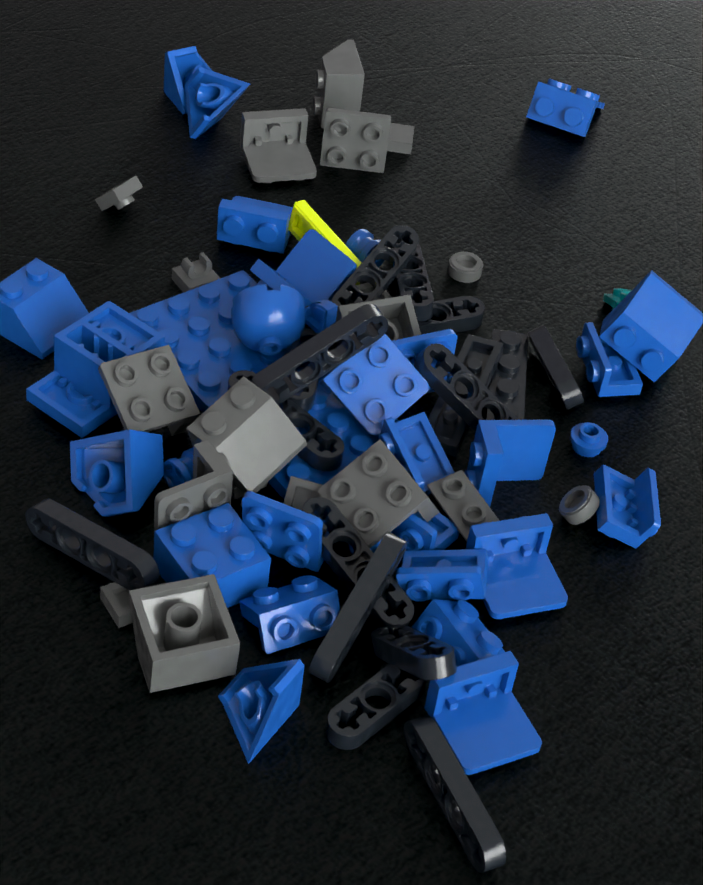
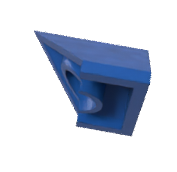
[164,46,212,115]
[185,67,250,139]
[218,659,305,764]

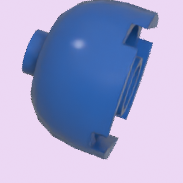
[231,284,306,355]

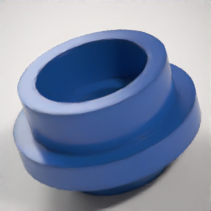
[570,422,608,457]

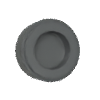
[448,252,483,283]
[559,485,600,525]

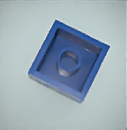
[153,503,271,608]

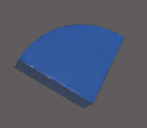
[305,299,338,334]

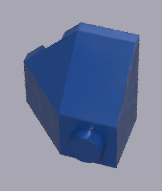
[70,429,164,517]

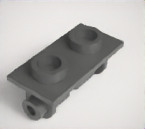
[427,470,500,542]

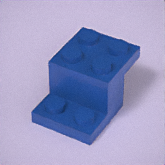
[26,301,165,438]

